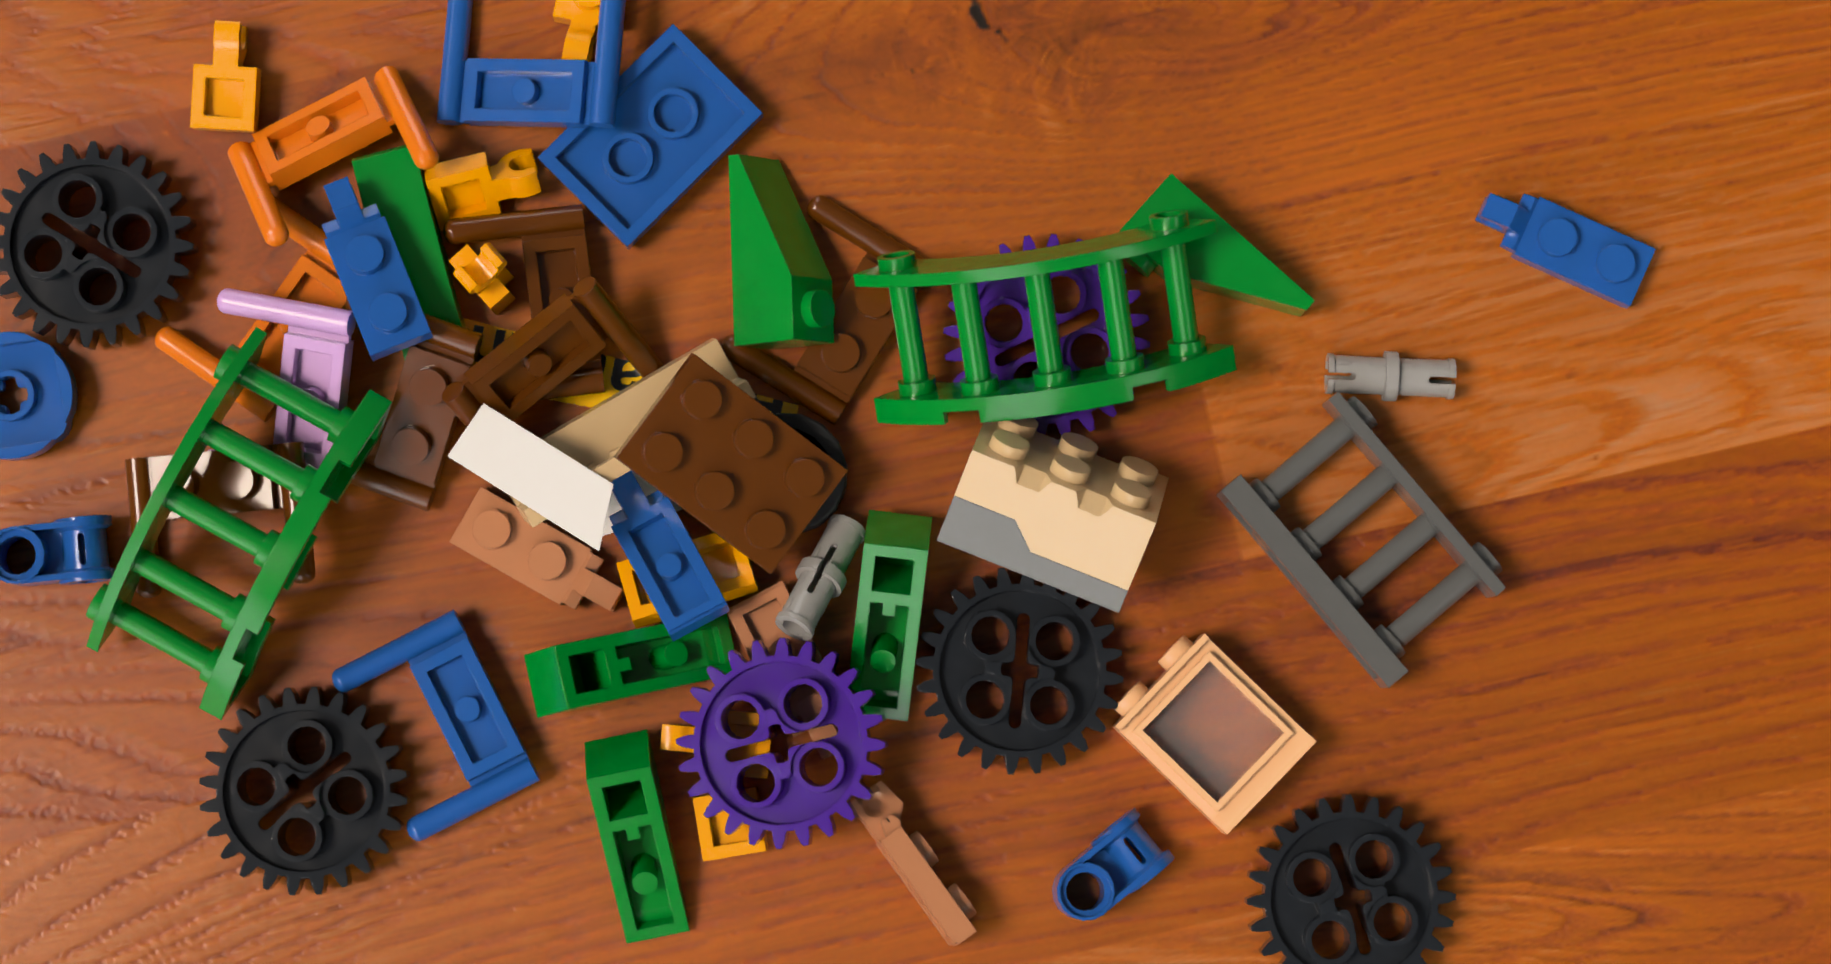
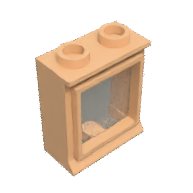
[1112,633,1317,834]

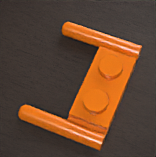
[227,66,439,247]
[154,197,347,422]

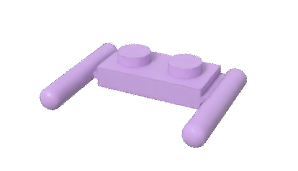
[207,288,356,469]

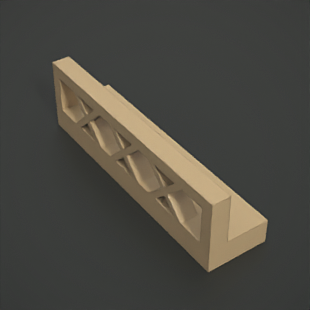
[510,337,756,527]

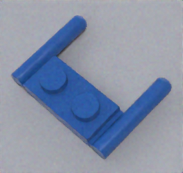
[437,0,626,128]
[332,609,540,841]

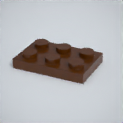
[614,353,848,574]

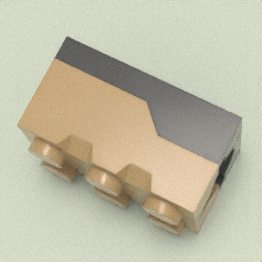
[936,418,1169,613]

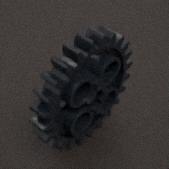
[0,141,199,350]
[916,568,1124,775]
[199,687,411,896]
[1244,794,1456,964]

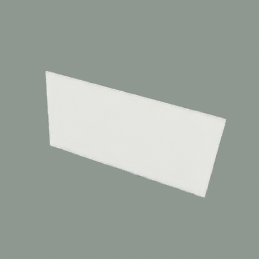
[448,403,614,551]

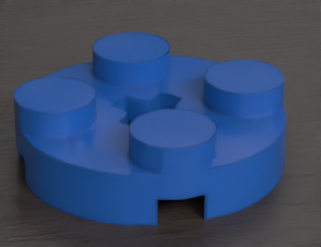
[0,332,78,461]

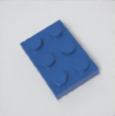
[538,24,764,250]

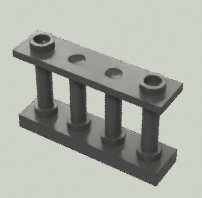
[1216,392,1506,688]

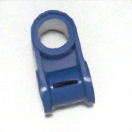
[0,515,115,586]
[1052,807,1175,921]

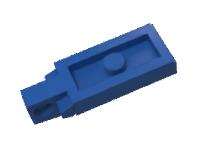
[322,177,433,361]
[1475,193,1656,309]
[609,470,730,642]

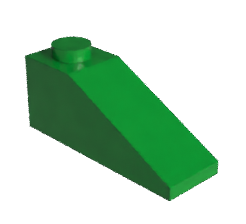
[728,154,835,350]
[1119,173,1315,317]
[850,510,932,721]
[524,613,735,718]
[585,729,690,944]

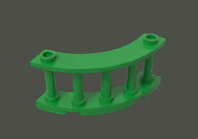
[853,209,1237,425]
[86,327,392,720]

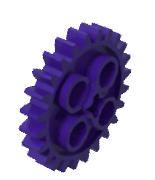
[943,234,1150,436]
[676,638,888,849]

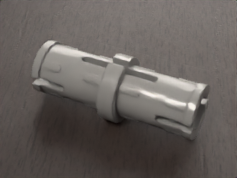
[1324,351,1457,402]
[775,514,866,641]

